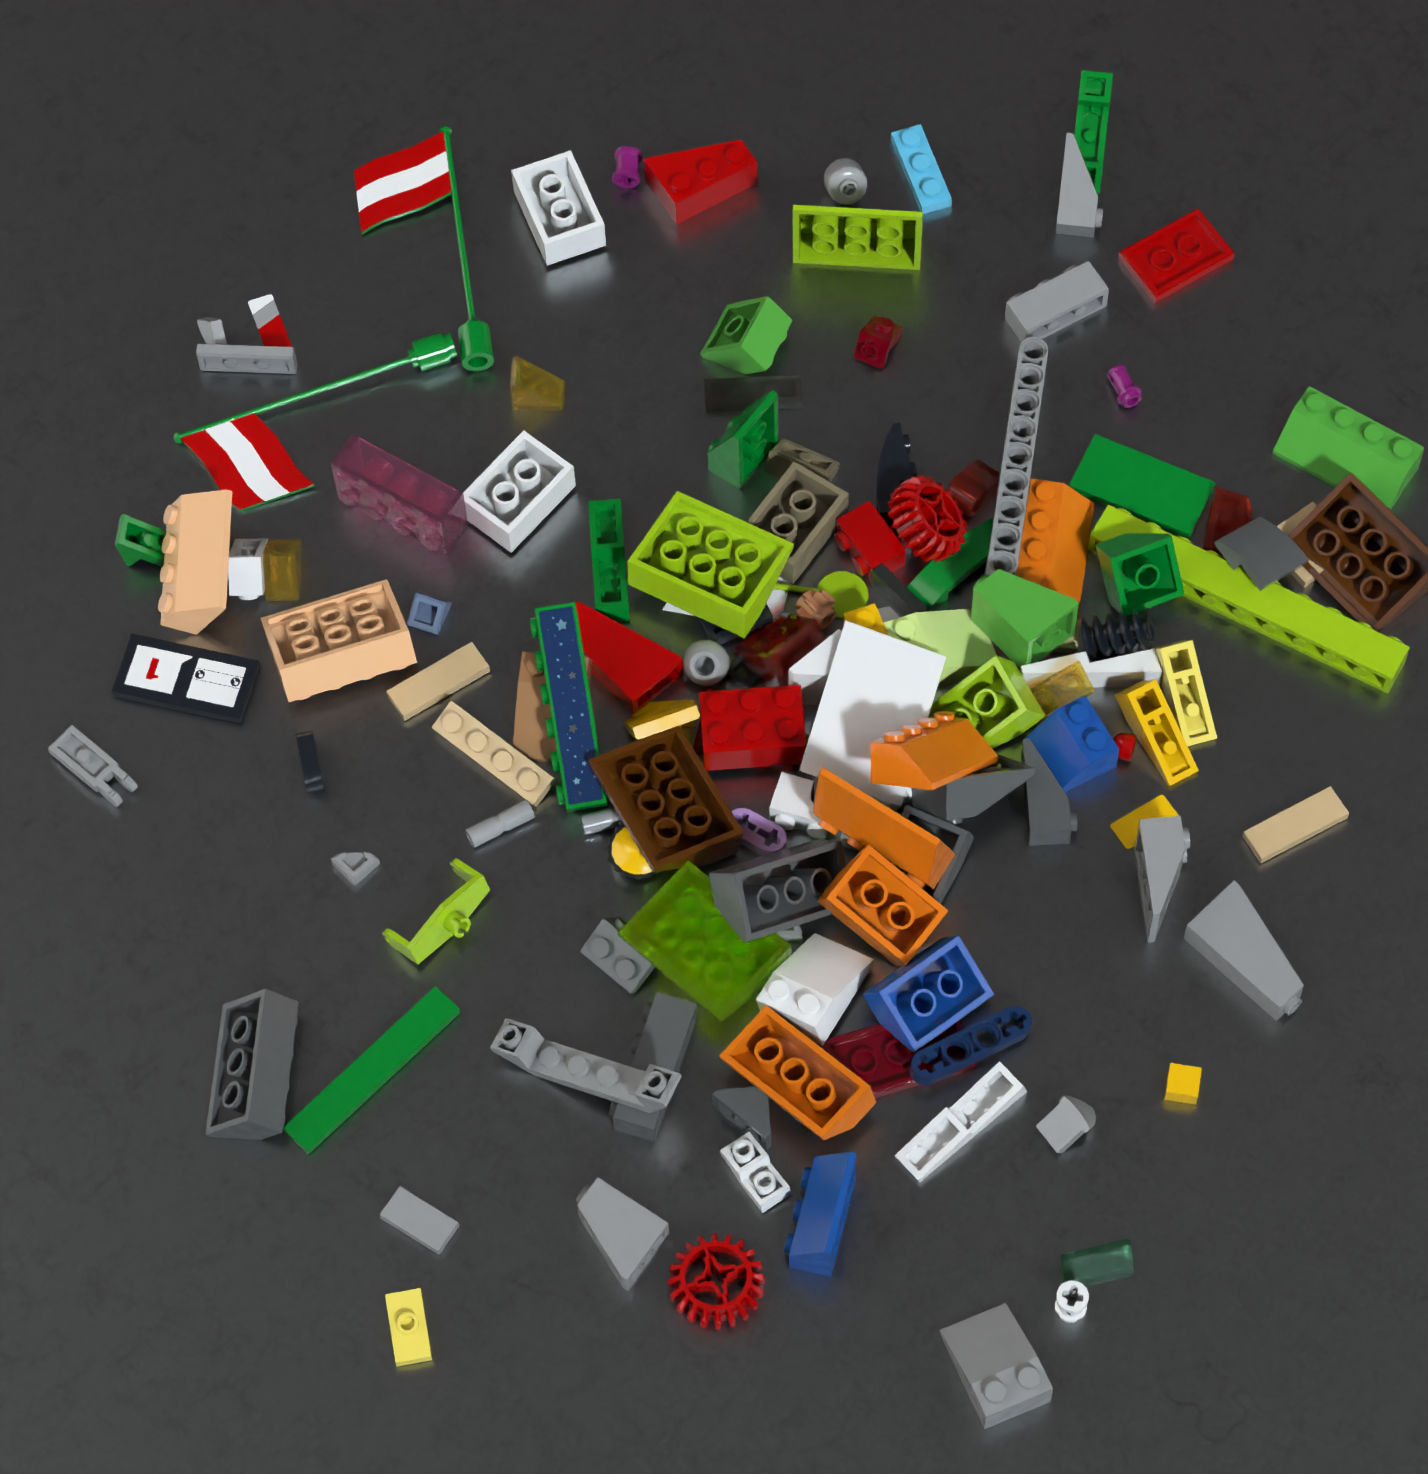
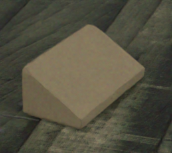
[765,438,841,483]

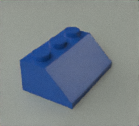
[862,935,994,1052]
[784,1152,857,1277]

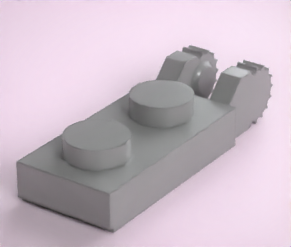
[48,725,138,807]

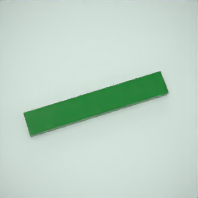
[283,986,460,1155]

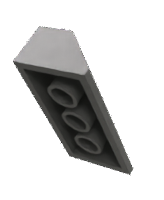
[709,840,846,942]
[205,989,299,1140]

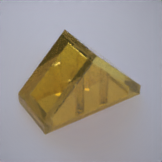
[510,356,565,411]
[263,539,302,601]

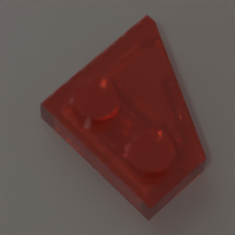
[1202,488,1254,556]

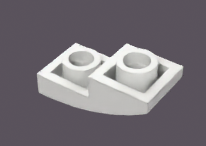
[720,1132,792,1213]

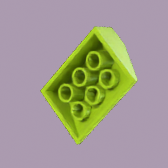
[793,205,923,270]
[627,491,794,638]

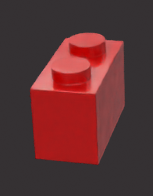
[834,500,906,584]

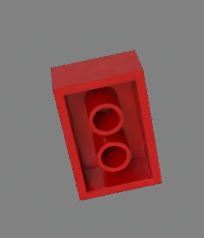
[699,685,806,771]

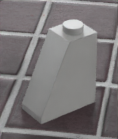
[576,1177,669,1291]

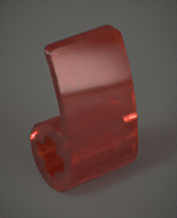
[946,460,1000,517]

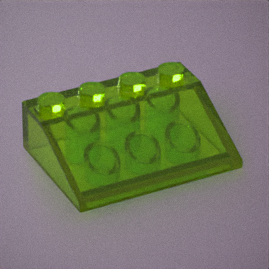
[618,860,792,1022]

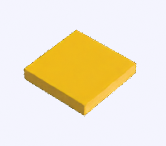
[624,699,700,740]

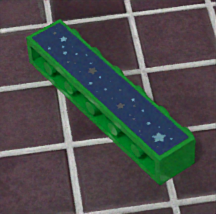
[530,602,608,812]

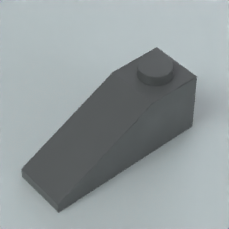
[1021,738,1077,846]

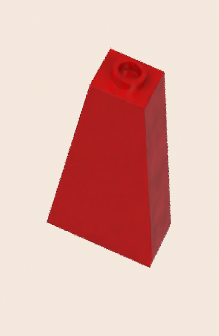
[575,601,684,715]

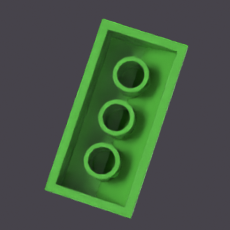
[1272,386,1425,509]

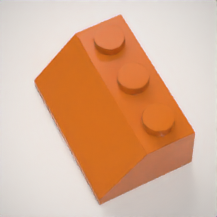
[817,844,948,967]

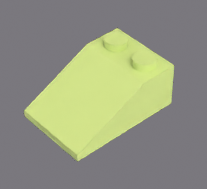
[884,608,997,687]

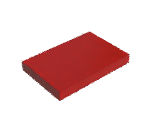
[1118,208,1235,303]

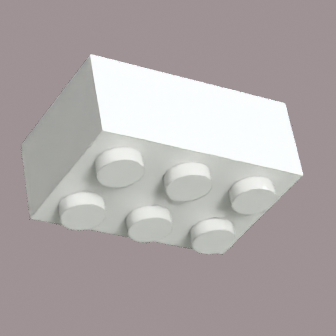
[511,150,606,266]
[459,431,576,553]

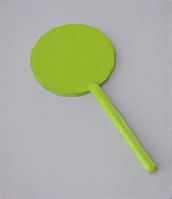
[774,571,869,619]

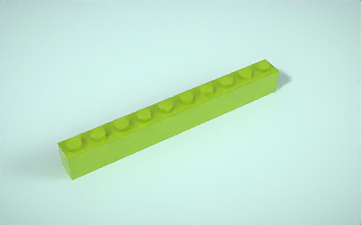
[1088,505,1410,694]

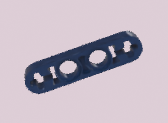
[909,1006,1032,1085]

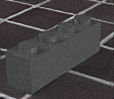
[609,992,698,1142]

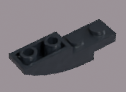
[876,422,917,554]

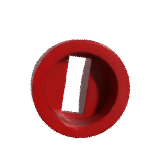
[1113,733,1137,762]

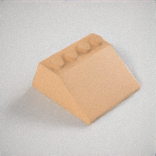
[260,579,417,702]

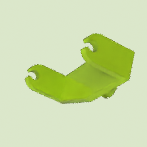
[382,858,490,964]

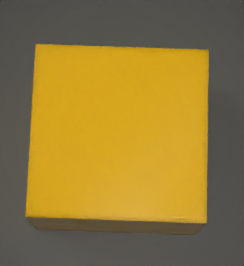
[1164,1063,1202,1105]

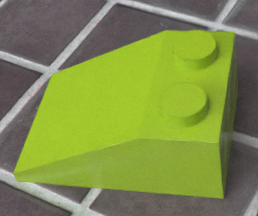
[928,655,1045,749]

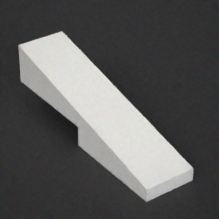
[1020,648,1162,688]
[895,1061,1027,1182]

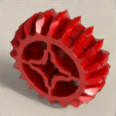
[888,475,968,562]
[667,1232,765,1331]

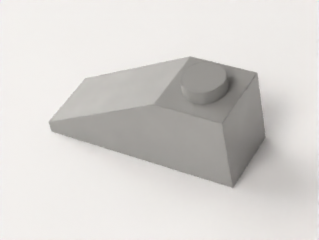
[1056,133,1103,237]

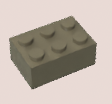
[747,461,849,585]

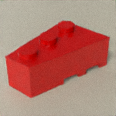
[643,139,758,225]

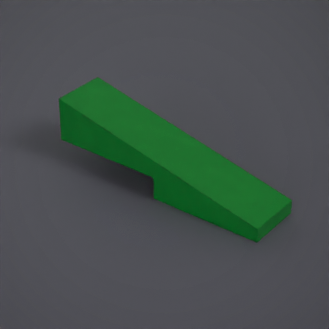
[588,499,630,624]

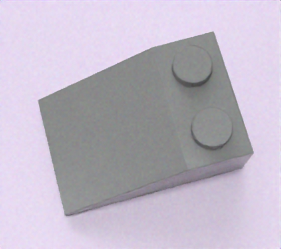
[1134,816,1190,942]
[939,1303,1053,1429]

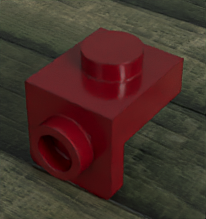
[854,316,903,369]

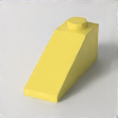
[1151,640,1217,746]

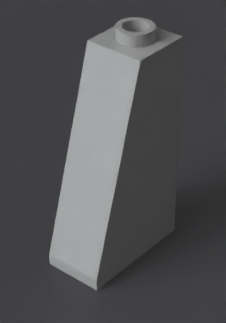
[1184,880,1304,1021]

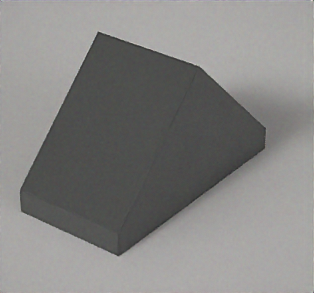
[713,1087,771,1150]

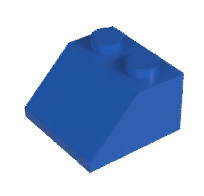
[1025,696,1119,792]

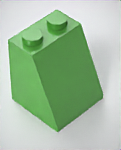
[971,569,1079,668]

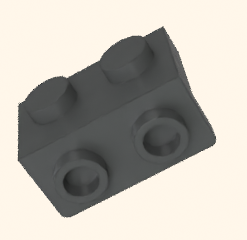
[580,917,666,994]

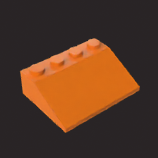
[813,767,956,889]

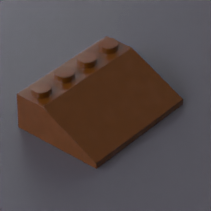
[1288,472,1428,632]
[588,726,744,872]

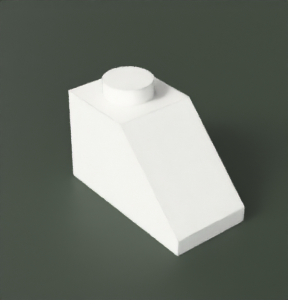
[228,538,269,600]

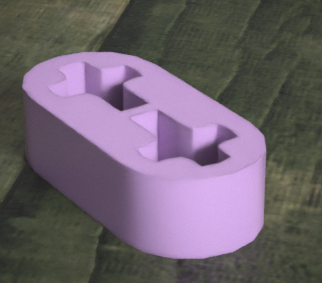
[732,808,787,856]

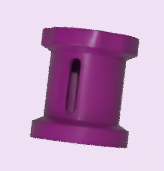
[612,146,643,188]

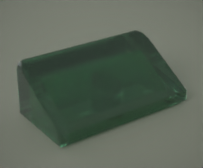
[1058,1239,1134,1290]

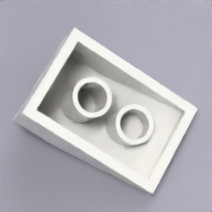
[756,933,875,1046]

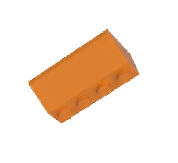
[1016,479,1095,620]
[870,711,998,790]
[719,1005,876,1140]

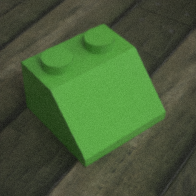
[700,296,793,374]

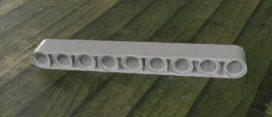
[985,337,1048,576]

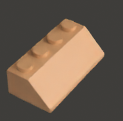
[158,490,232,635]

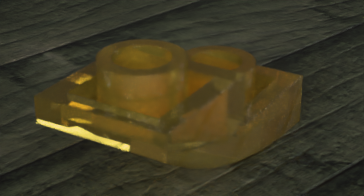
[1030,660,1096,726]

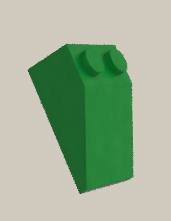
[707,390,778,489]

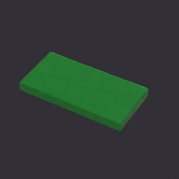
[1069,434,1216,540]

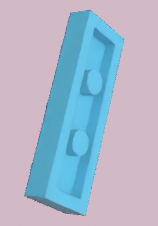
[891,124,952,214]

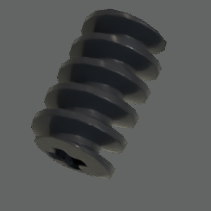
[1081,608,1155,659]

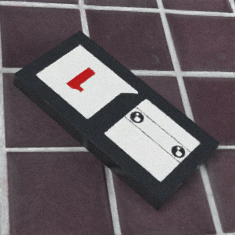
[112,634,260,724]

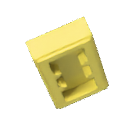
[385,1288,432,1366]

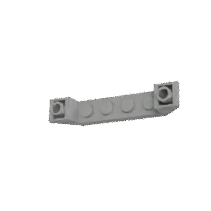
[490,1018,682,1113]

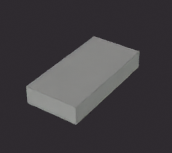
[380,1186,459,1255]

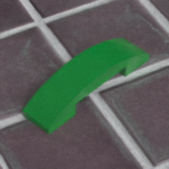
[1074,70,1113,195]
[907,518,1007,612]

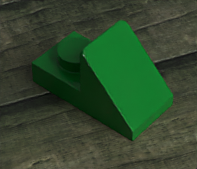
[115,514,166,567]

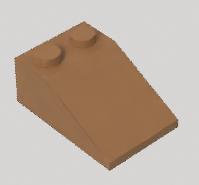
[513,651,591,763]

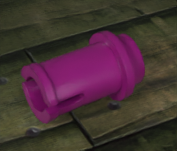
[1106,365,1141,408]

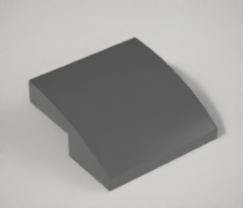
[1214,517,1309,591]

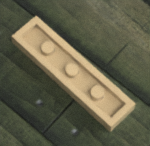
[431,700,557,807]

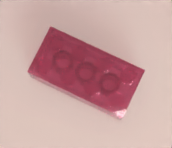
[331,434,468,555]

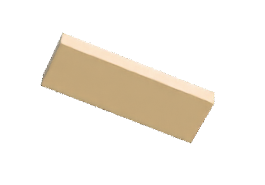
[386,642,490,721]
[1242,786,1349,864]

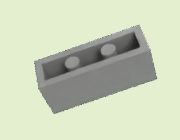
[1005,261,1109,342]

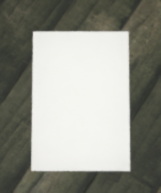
[799,620,946,807]

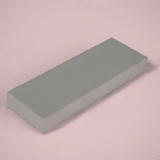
[196,344,297,374]

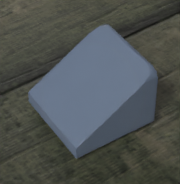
[406,592,452,634]

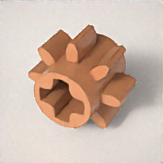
[795,589,836,630]

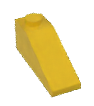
[1115,679,1199,786]

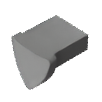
[1036,1095,1096,1153]

